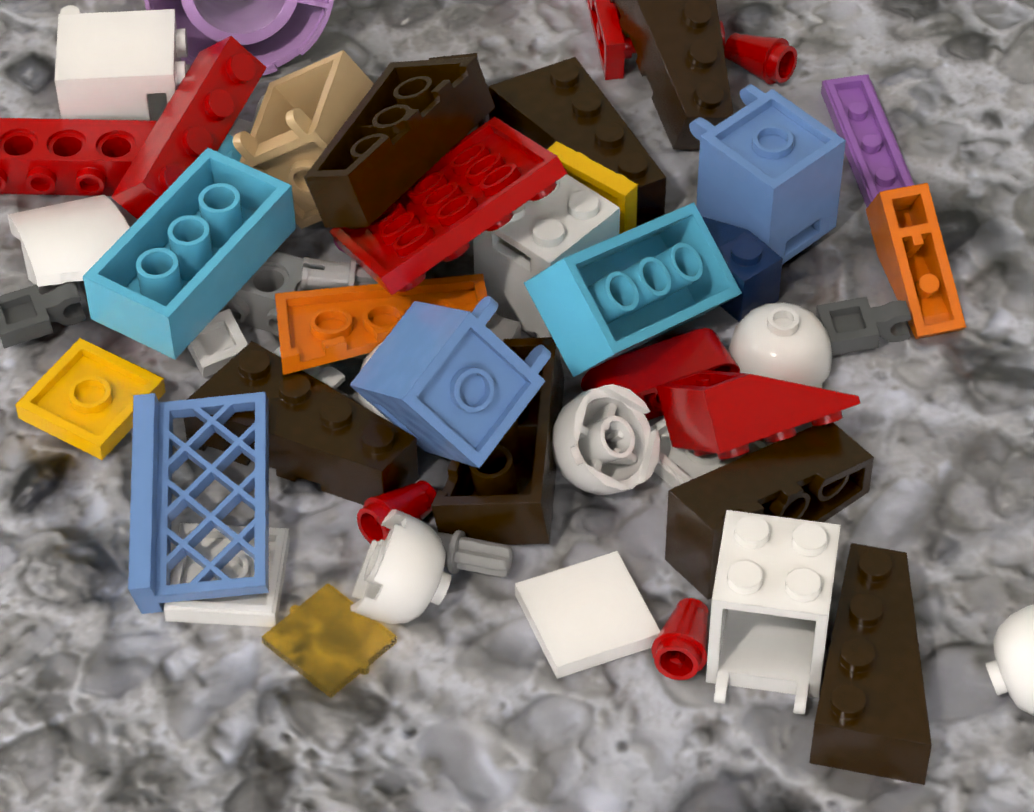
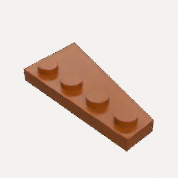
[275,274,490,375]

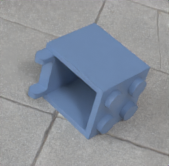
[689,84,846,264]
[350,296,551,468]

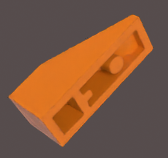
[866,183,966,339]

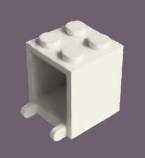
[55,5,191,121]
[473,174,620,338]
[706,510,841,715]

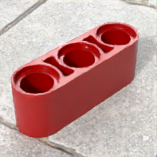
[581,328,740,421]

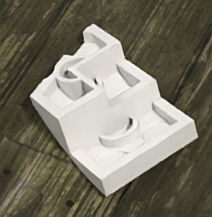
[8,194,130,287]

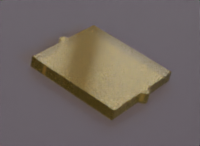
[262,583,397,698]

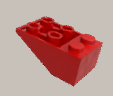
[656,370,861,459]

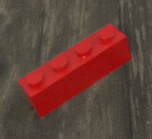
[111,36,267,220]

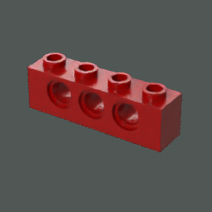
[0,118,157,196]

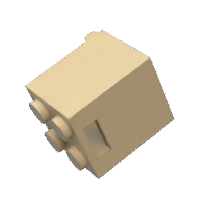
[233,50,374,229]

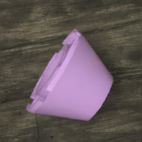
[144,0,334,76]

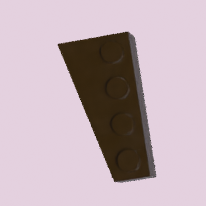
[610,0,734,150]
[304,57,495,230]
[489,57,666,227]
[431,337,565,545]
[184,341,419,505]
[665,423,874,600]
[809,543,932,785]

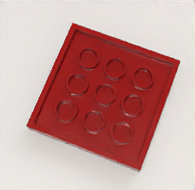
[329,117,568,295]

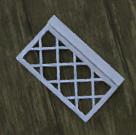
[128,392,269,614]

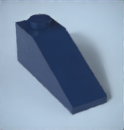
[702,216,783,322]

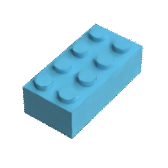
[83,148,296,360]
[524,202,742,377]

